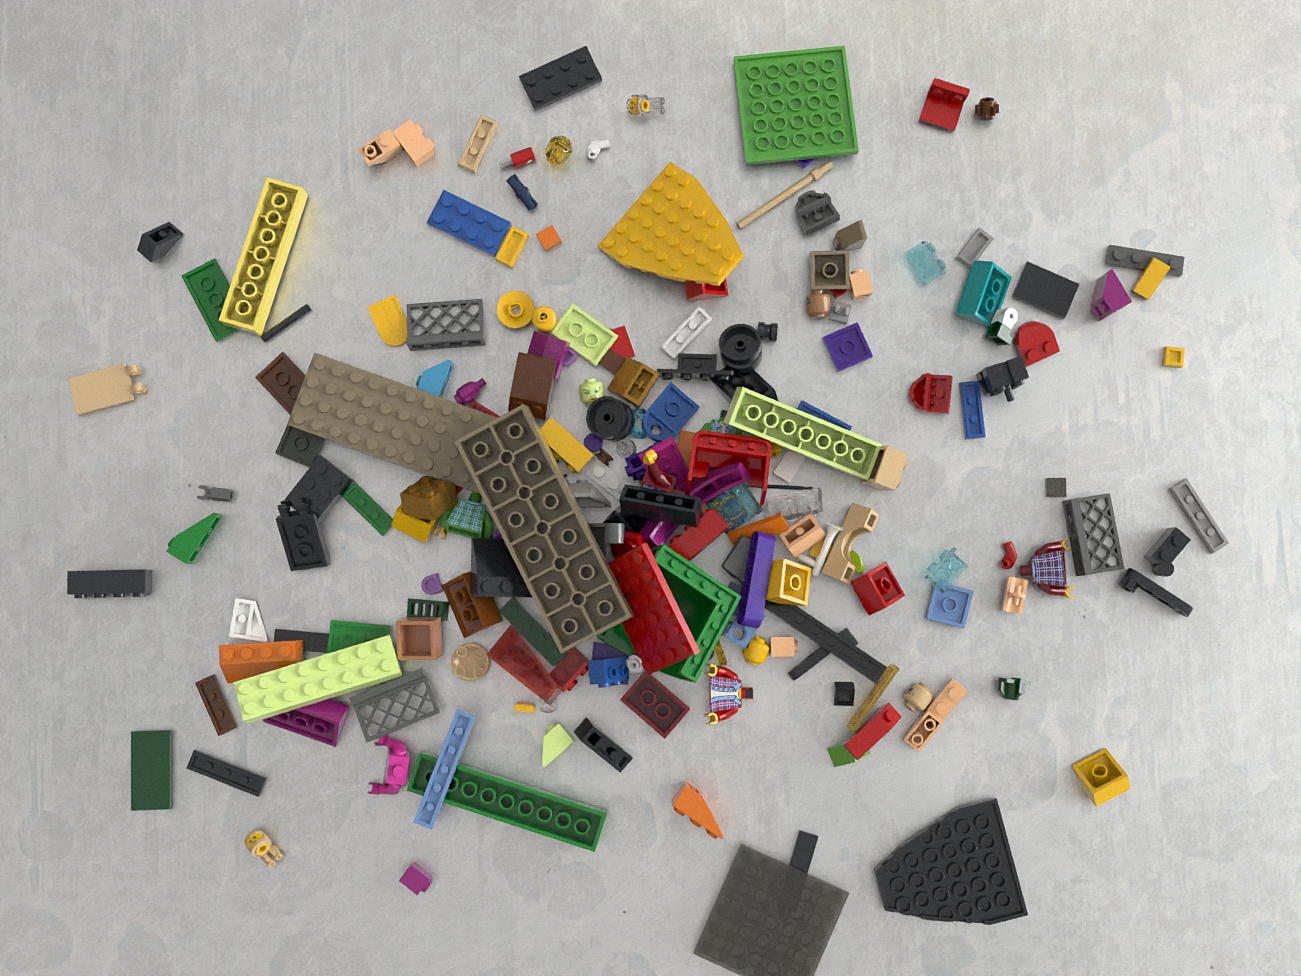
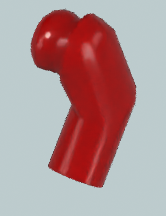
[1001,541,1018,569]

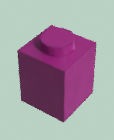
[399,862,432,895]

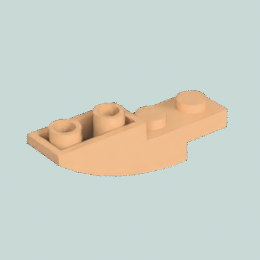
[903,678,968,752]

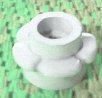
[626,655,643,674]

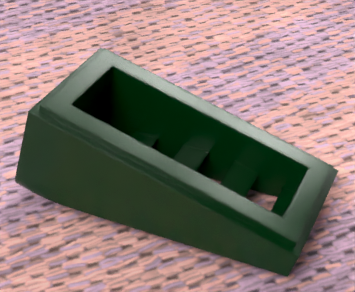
[407,598,449,621]

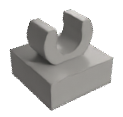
[828,300,852,324]

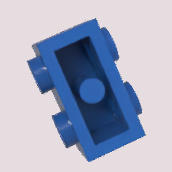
[588,656,629,688]

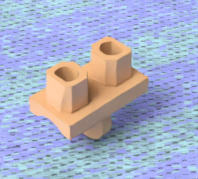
[1001,576,1028,614]

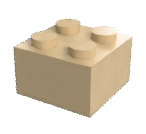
[861,445,908,491]

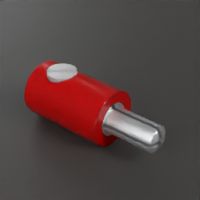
[499,147,536,168]

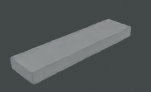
[1169,478,1229,554]

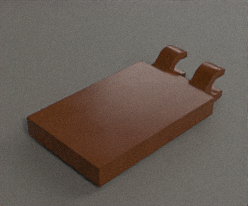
[255,352,306,415]

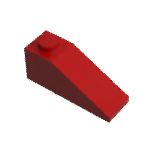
[844,703,902,760]

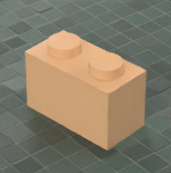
[392,119,435,168]
[779,513,826,558]

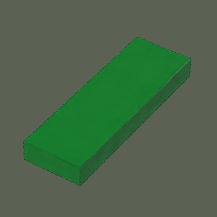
[342,482,393,536]

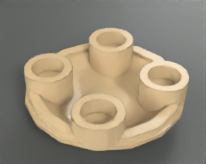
[451,643,490,681]

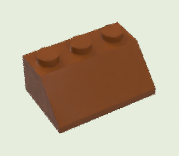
[442,571,503,638]

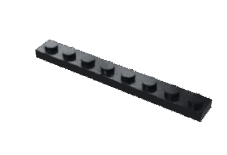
[764,600,887,684]

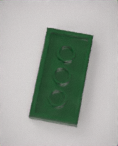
[131,730,172,811]

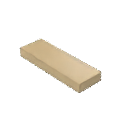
[458,115,498,174]

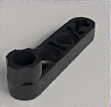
[1118,568,1193,617]
[787,627,859,681]

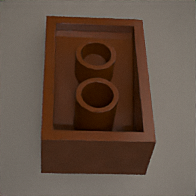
[508,352,557,420]

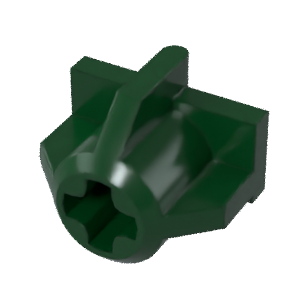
[998,677,1031,701]

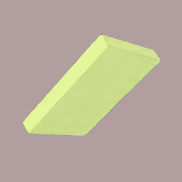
[550,303,618,367]

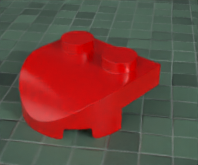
[1013,321,1060,367]
[910,373,953,414]

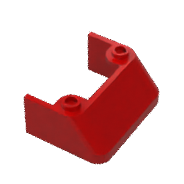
[686,430,772,506]

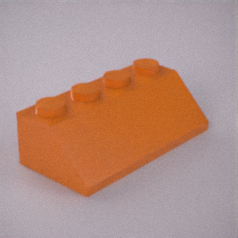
[219,640,304,683]

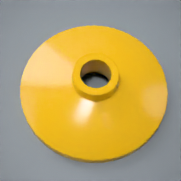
[497,291,535,329]

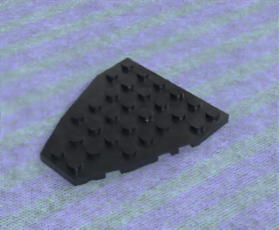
[874,798,1028,925]

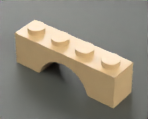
[822,502,880,585]

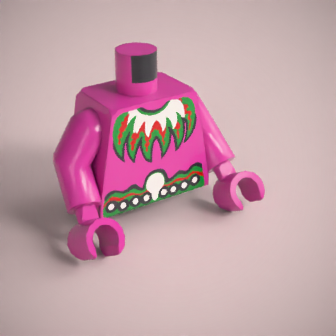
[368,735,410,795]

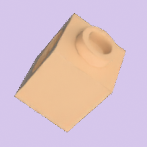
[849,269,873,300]
[769,637,798,657]

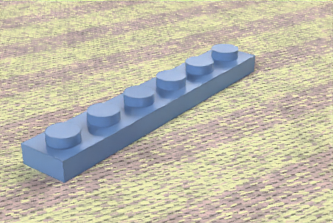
[413,709,476,830]

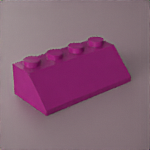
[263,699,349,747]

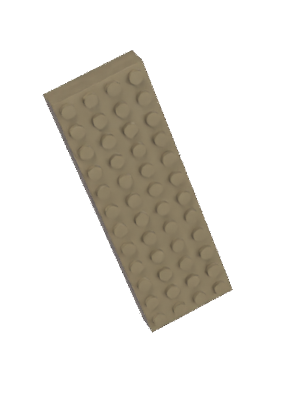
[287,352,497,495]
[454,404,635,653]

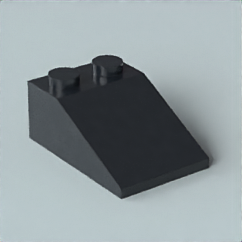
[711,367,779,404]

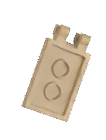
[68,364,146,416]

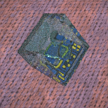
[705,483,763,535]

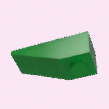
[166,512,223,564]

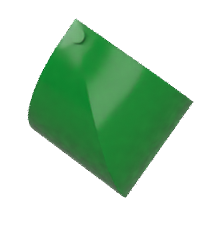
[595,544,741,683]

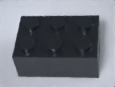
[285,455,355,525]

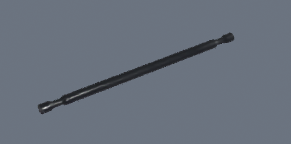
[736,483,813,490]

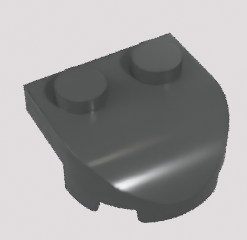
[795,190,840,235]

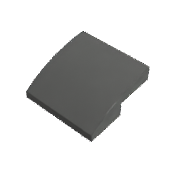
[721,535,750,584]

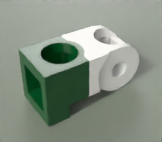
[985,308,1018,346]

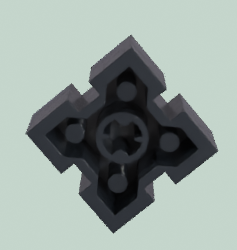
[976,356,1029,402]

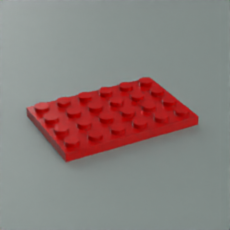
[608,542,700,674]

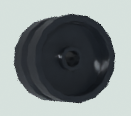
[719,324,762,373]
[586,396,635,442]

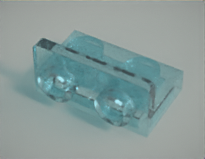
[904,241,947,285]
[925,547,968,593]

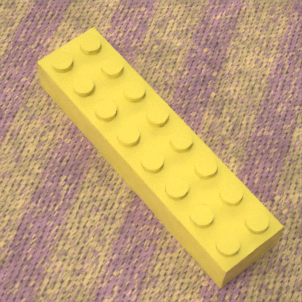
[219,177,308,336]

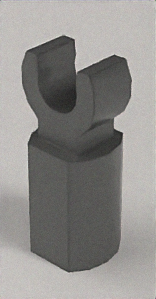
[197,485,234,502]

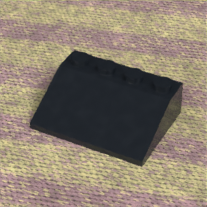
[470,538,533,598]

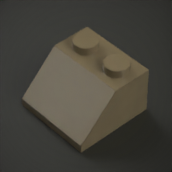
[809,250,850,290]

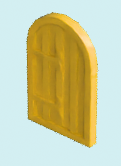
[367,295,408,347]

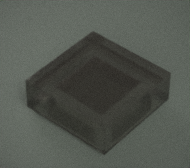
[1045,478,1067,498]

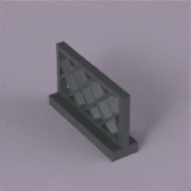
[406,299,485,351]
[1062,493,1124,576]
[349,668,440,743]

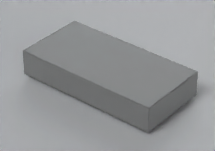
[956,227,994,269]

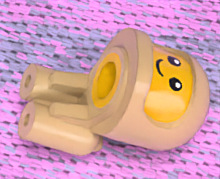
[245,830,283,868]

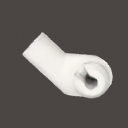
[586,139,610,159]

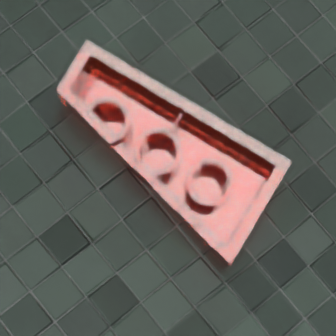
[486,625,561,705]

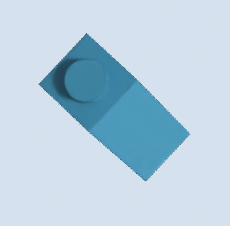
[416,360,454,398]

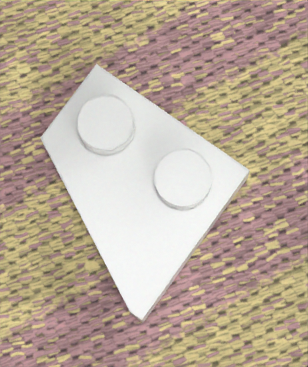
[229,598,268,642]

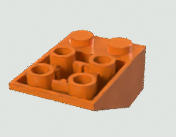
[672,781,724,839]

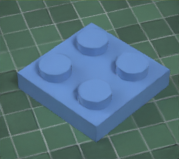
[926,581,974,628]

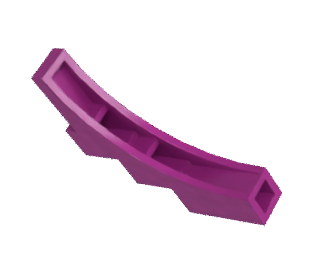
[639,462,751,550]

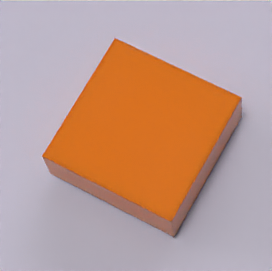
[536,225,562,251]

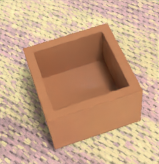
[396,617,443,660]

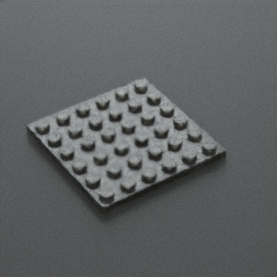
[693,843,849,976]

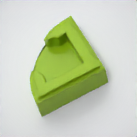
[850,550,864,575]

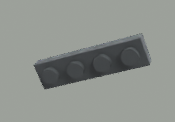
[1105,245,1185,277]

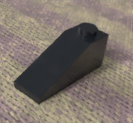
[574,717,633,773]

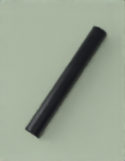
[260,304,312,342]

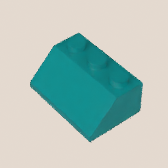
[956,260,1012,328]

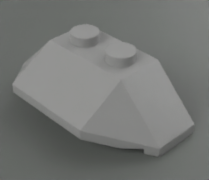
[566,480,611,508]

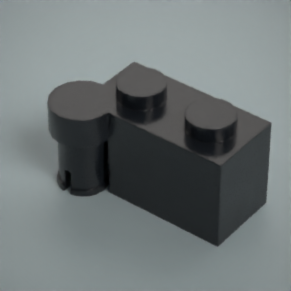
[1144,527,1191,577]

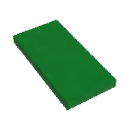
[181,258,240,342]

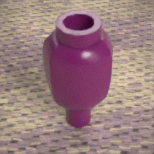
[453,378,486,405]

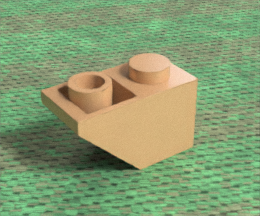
[358,129,403,166]

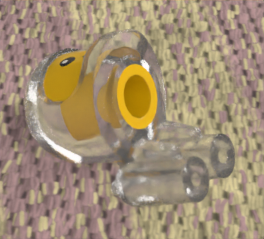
[626,94,665,117]

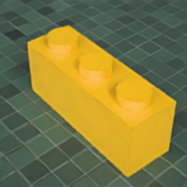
[540,417,594,474]

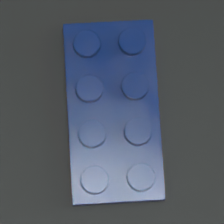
[426,189,511,257]

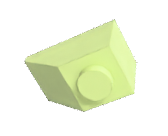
[542,722,575,767]

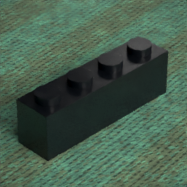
[619,484,702,528]
[67,569,152,598]

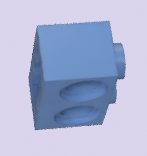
[724,606,765,649]

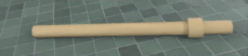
[736,161,833,229]

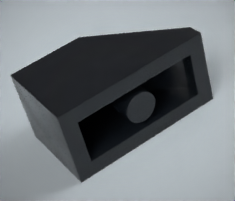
[137,222,183,262]

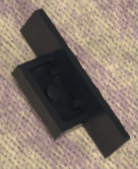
[657,353,735,382]

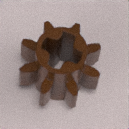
[975,97,999,121]

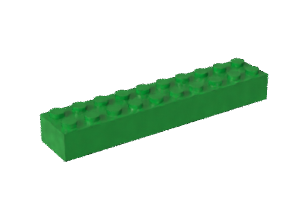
[406,750,608,852]

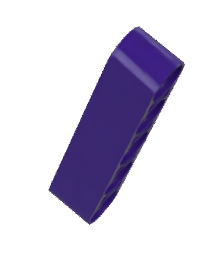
[737,531,776,629]

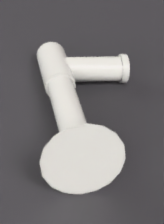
[797,522,844,576]

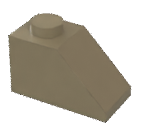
[833,220,867,251]

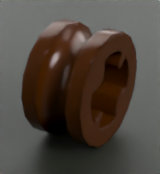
[595,448,614,466]

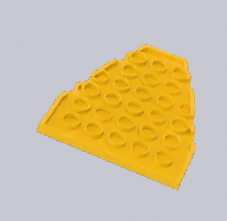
[598,162,744,286]

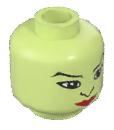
[579,378,605,406]

